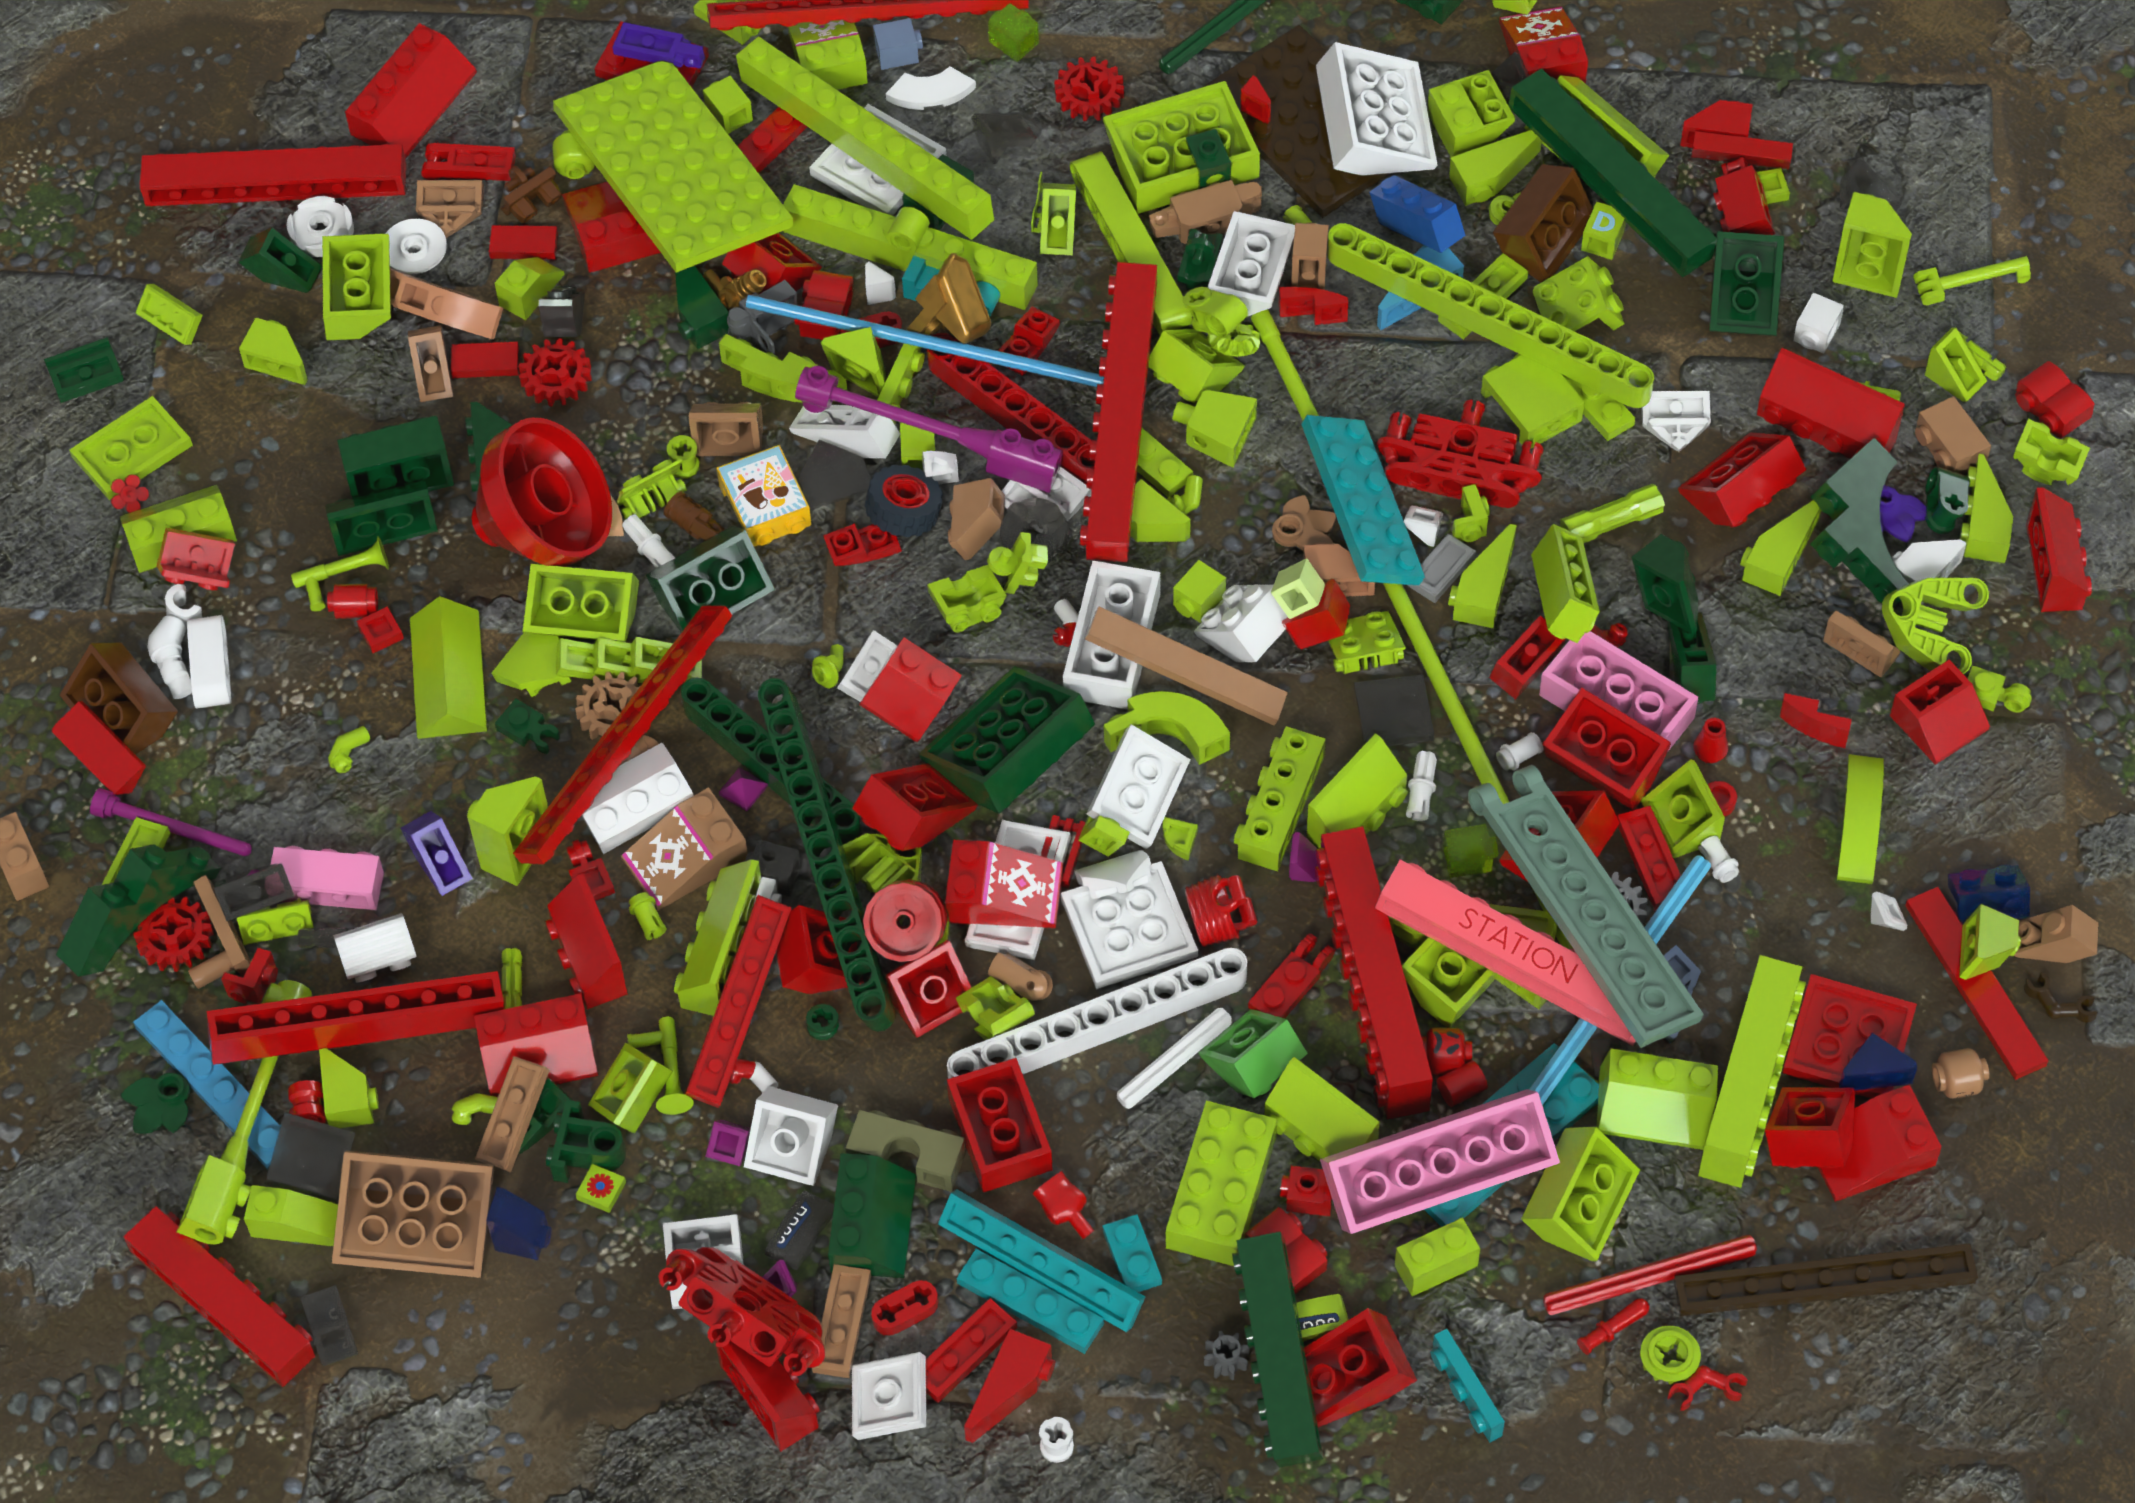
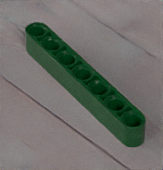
[681,677,862,845]

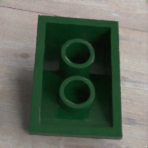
[1709,231,1784,336]

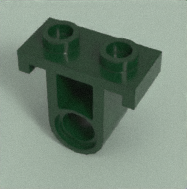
[546,1100,626,1183]

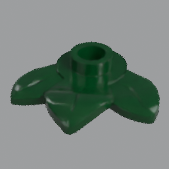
[121,1073,190,1134]

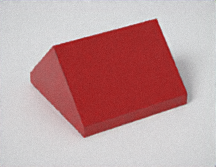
[886,940,972,1038]

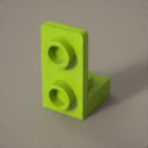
[1078,815,1130,857]

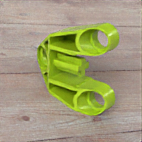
[1882,578,1989,674]
[815,833,922,925]

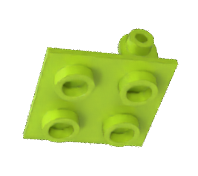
[616,459,687,520]
[1328,611,1406,674]

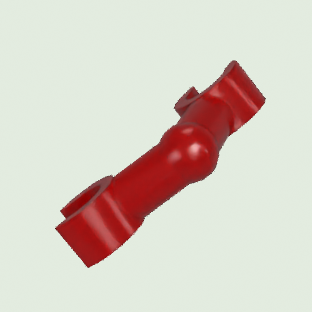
[1668,1365,1748,1411]

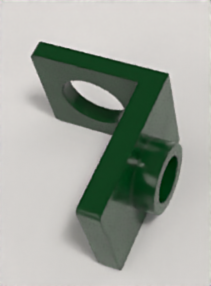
[1186,129,1231,189]

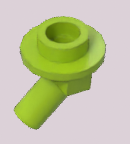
[812,644,844,689]

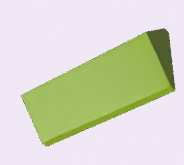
[410,596,487,739]

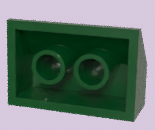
[325,480,438,556]
[646,526,775,633]
[828,1153,916,1278]

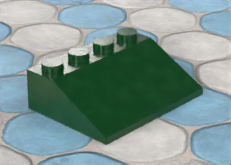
[918,666,1095,814]

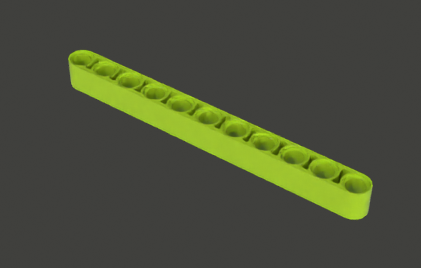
[1327,223,1654,408]

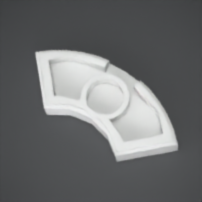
[886,66,976,110]

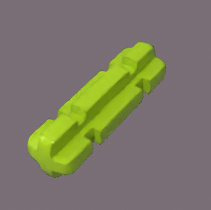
[1959,332,2006,381]
[501,948,522,1009]

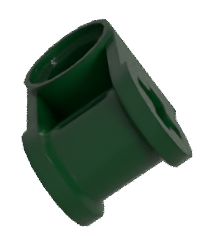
[1925,467,1970,535]

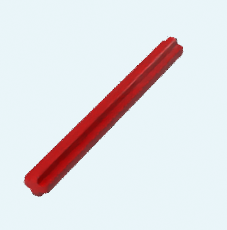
[1543,1235,1757,1315]

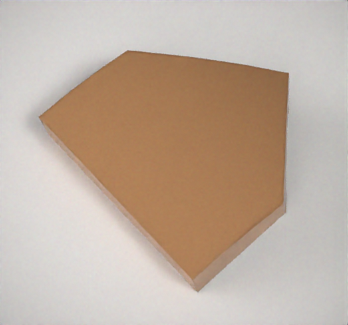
[416,180,484,238]

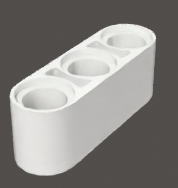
[187,615,232,709]

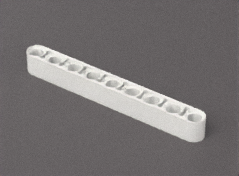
[947,948,1247,1079]

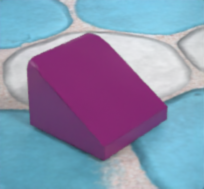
[1289,832,1318,882]
[705,1120,751,1166]

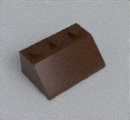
[1493,164,1593,282]
[60,642,178,755]

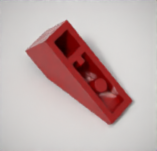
[964,1329,1056,1443]

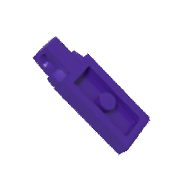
[612,22,705,68]

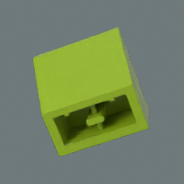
[1427,70,1515,157]

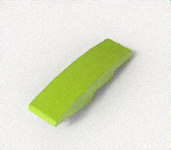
[556,637,702,683]

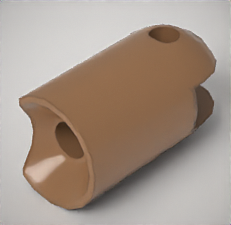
[988,952,1053,1001]

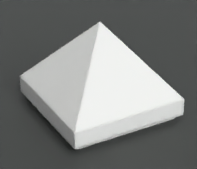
[1871,891,1908,931]

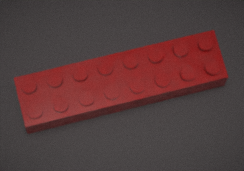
[1315,826,1433,1119]

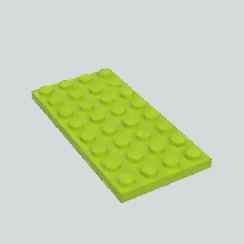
[553,61,793,273]

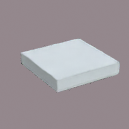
[852,1352,926,1440]

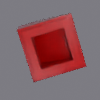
[1241,75,1271,124]

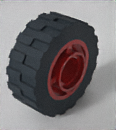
[864,465,943,537]

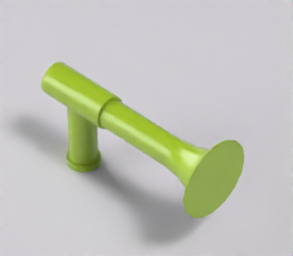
[291,536,389,612]
[627,1016,694,1115]

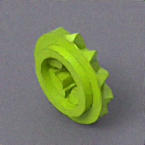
[1207,323,1261,357]
[1640,1326,1701,1385]

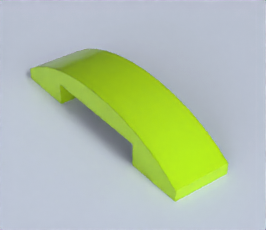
[1837,754,1884,884]

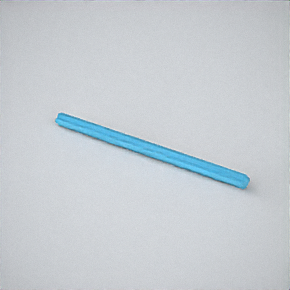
[1529,855,1711,1105]

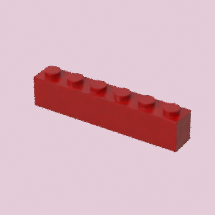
[123,1206,315,1387]

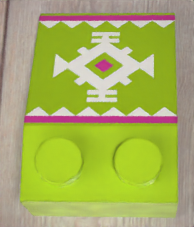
[787,20,868,90]

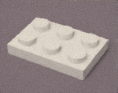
[1086,724,1191,849]

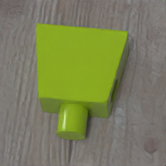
[1172,390,1257,468]

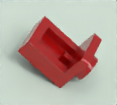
[221,948,278,1004]

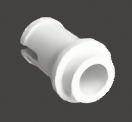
[1496,732,1543,770]
[1698,836,1739,883]

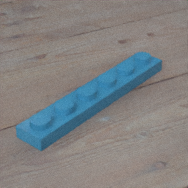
[133,1000,297,1171]

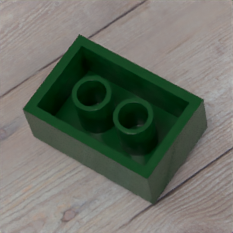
[337,415,454,498]

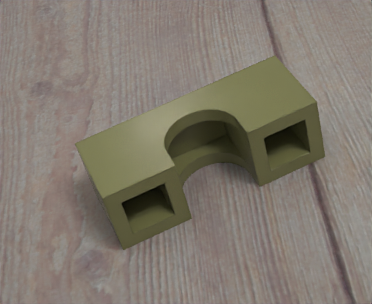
[846,1110,966,1192]

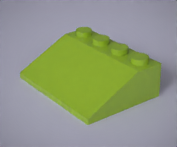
[1103,81,1260,214]

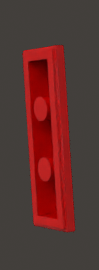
[1691,131,1793,169]
[51,701,146,795]

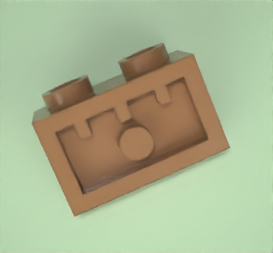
[1823,610,1900,677]

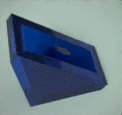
[1839,1033,1917,1091]

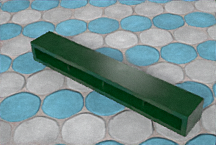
[1508,68,1717,278]

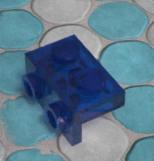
[1948,865,2030,925]

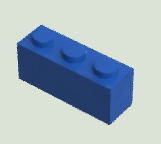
[1369,175,1466,253]

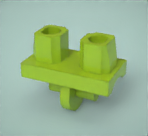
[987,532,1048,594]

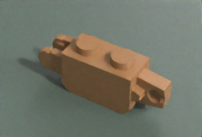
[1149,180,1262,244]

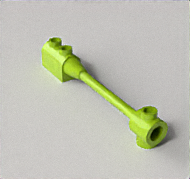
[177,980,312,1245]

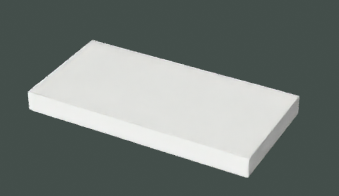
[965,820,1071,960]

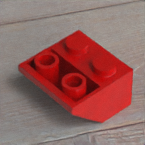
[1890,659,1990,765]

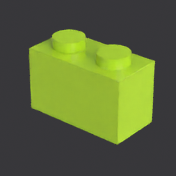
[1395,1217,1480,1297]

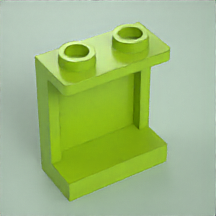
[1481,354,1585,449]

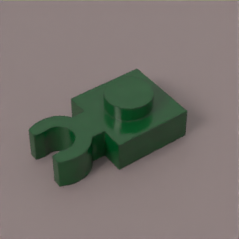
[495,698,560,754]

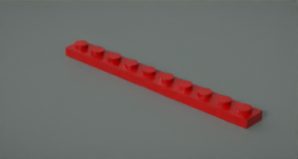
[707,0,1029,31]
[513,606,733,864]

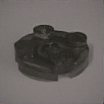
[1000,498,1070,564]

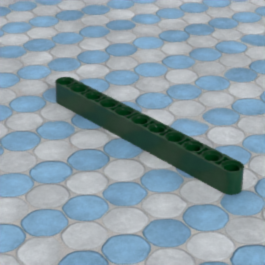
[758,678,895,1032]

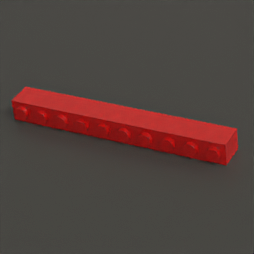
[1080,262,1157,563]

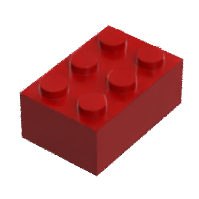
[947,1058,1053,1193]

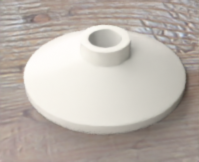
[385,219,447,274]

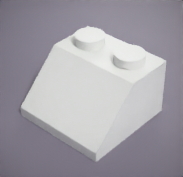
[744,1086,838,1186]

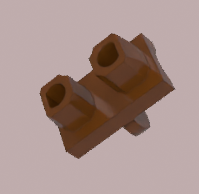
[501,166,562,224]

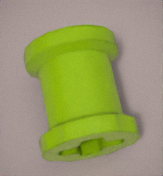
[667,435,700,479]

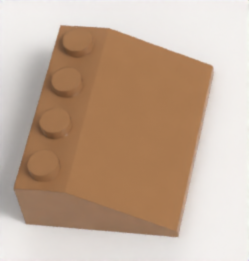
[332,1150,494,1278]

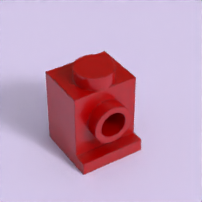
[1280,1165,1332,1216]

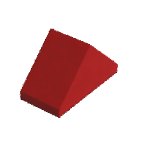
[1281,578,1351,649]

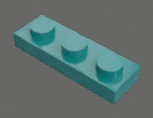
[1430,1329,1505,1443]

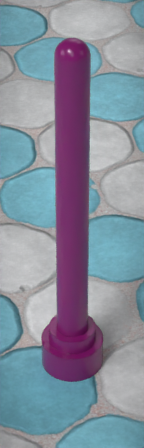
[90,788,252,856]

